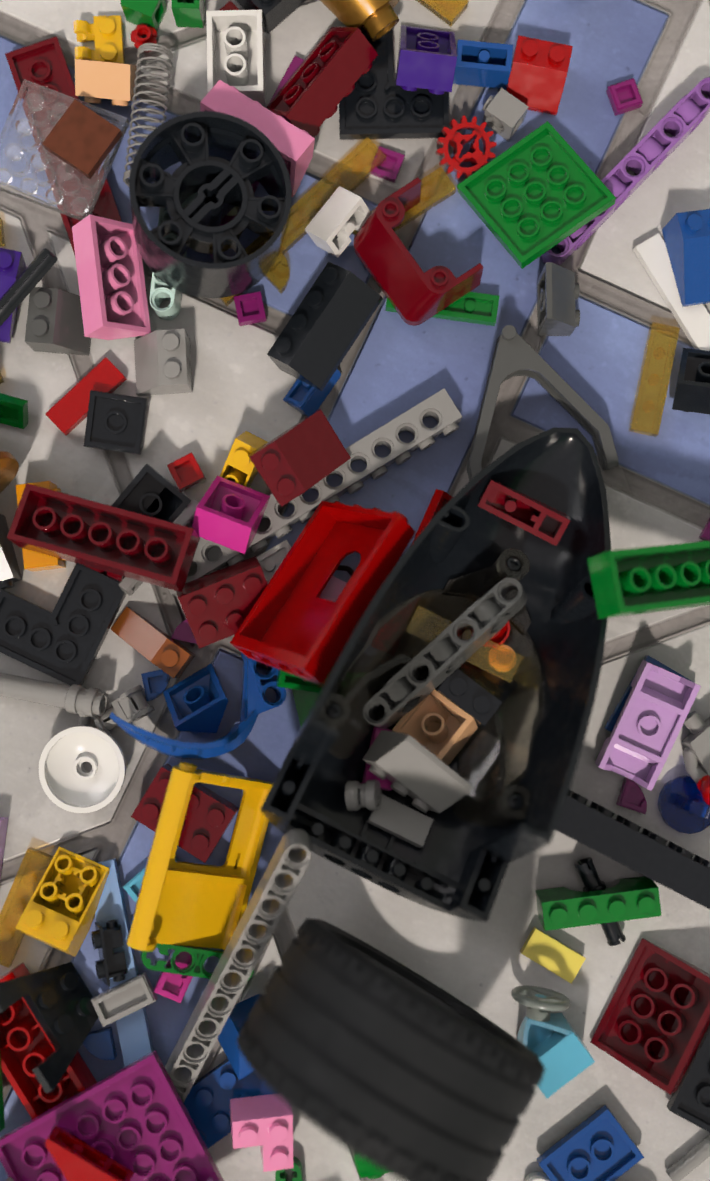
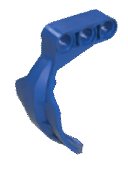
[109,653,286,760]

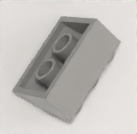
[362,730,473,813]

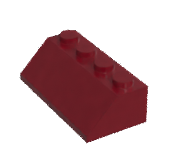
[266,27,378,137]

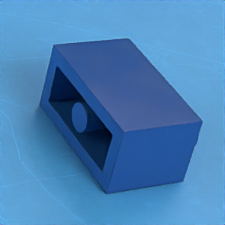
[453,39,513,89]

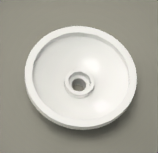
[39,726,126,813]

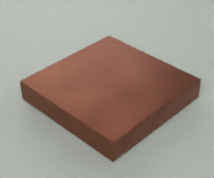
[42,99,123,179]

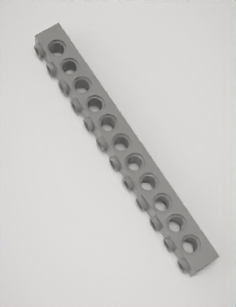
[168,388,462,597]

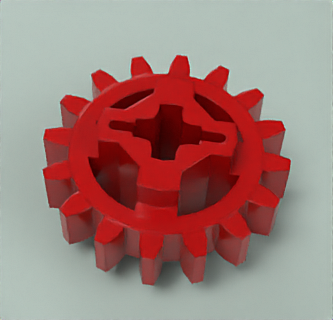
[436,115,497,180]

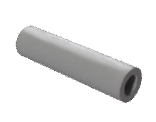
[666,1135,710,1181]

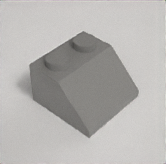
[134,329,193,396]

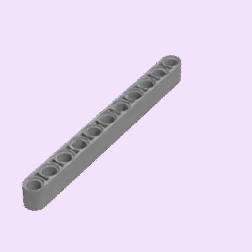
[165,828,311,1103]

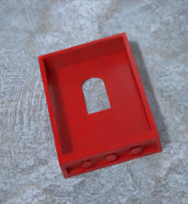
[230,501,416,685]

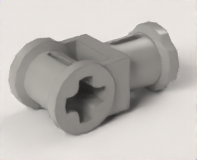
[93,685,155,734]

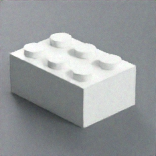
[206,10,266,107]

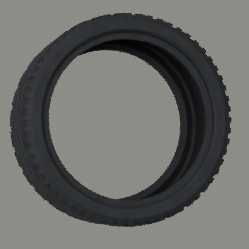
[237,918,545,1181]

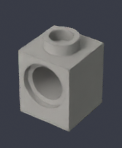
[482,88,528,141]

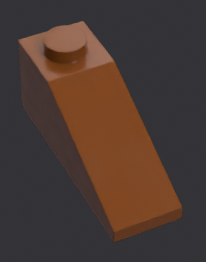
[111,606,196,678]

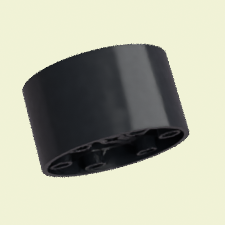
[129,111,292,298]

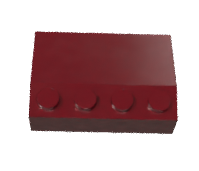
[590,938,710,1095]

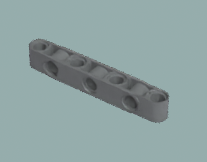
[363,578,527,729]

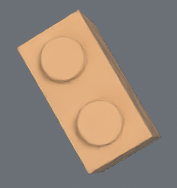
[75,59,137,106]

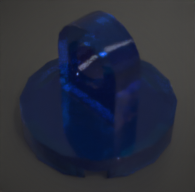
[658,775,710,834]

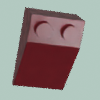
[247,409,351,507]

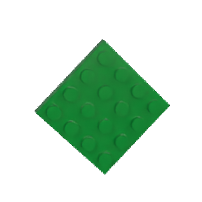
[457,121,616,269]

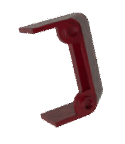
[354,177,483,326]

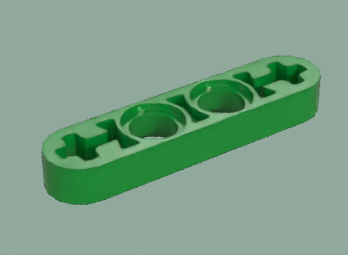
[141,944,254,981]

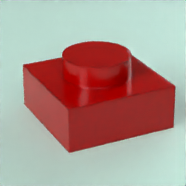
[167,452,206,491]

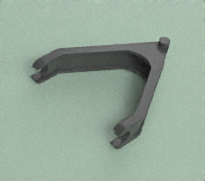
[466,325,619,481]

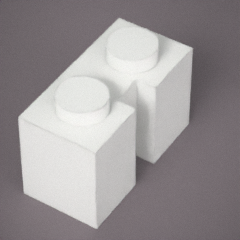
[305,186,372,258]

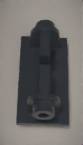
[91,919,128,986]

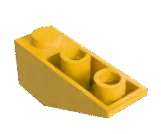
[220,431,268,488]

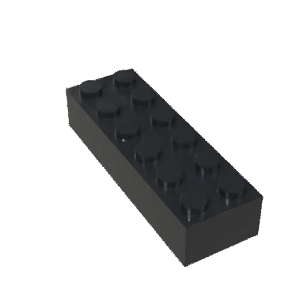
[555,789,710,909]

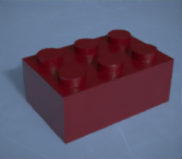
[176,556,268,648]
[131,764,239,863]

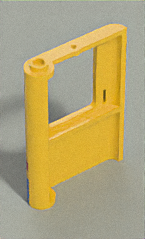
[126,762,273,951]

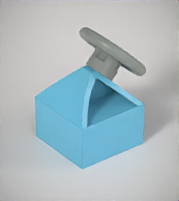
[511,986,595,1098]

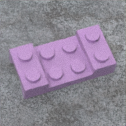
[595,660,701,791]

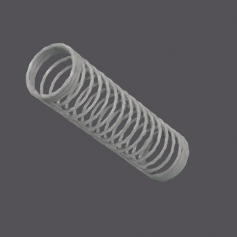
[123,43,173,187]

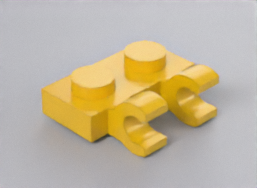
[73,15,125,64]

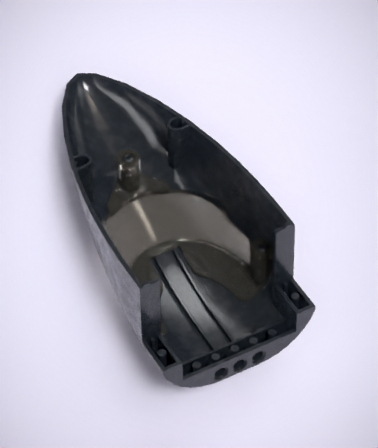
[260,427,611,922]

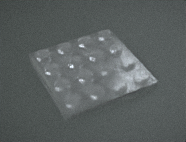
[0,79,129,221]

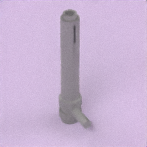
[0,673,108,726]

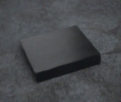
[84,390,148,455]

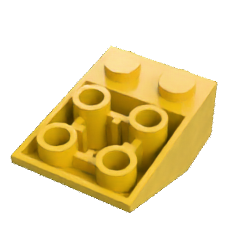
[15,846,110,957]

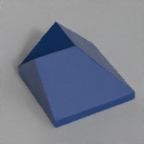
[163,663,228,733]
[217,994,261,1081]

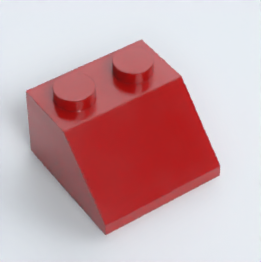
[506,35,573,115]

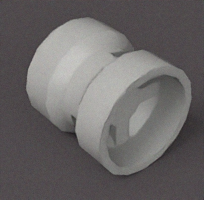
[345,780,381,811]

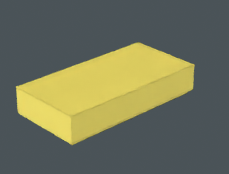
[520,926,586,984]

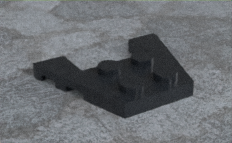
[0,962,98,1093]

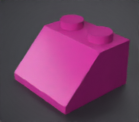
[192,476,270,554]

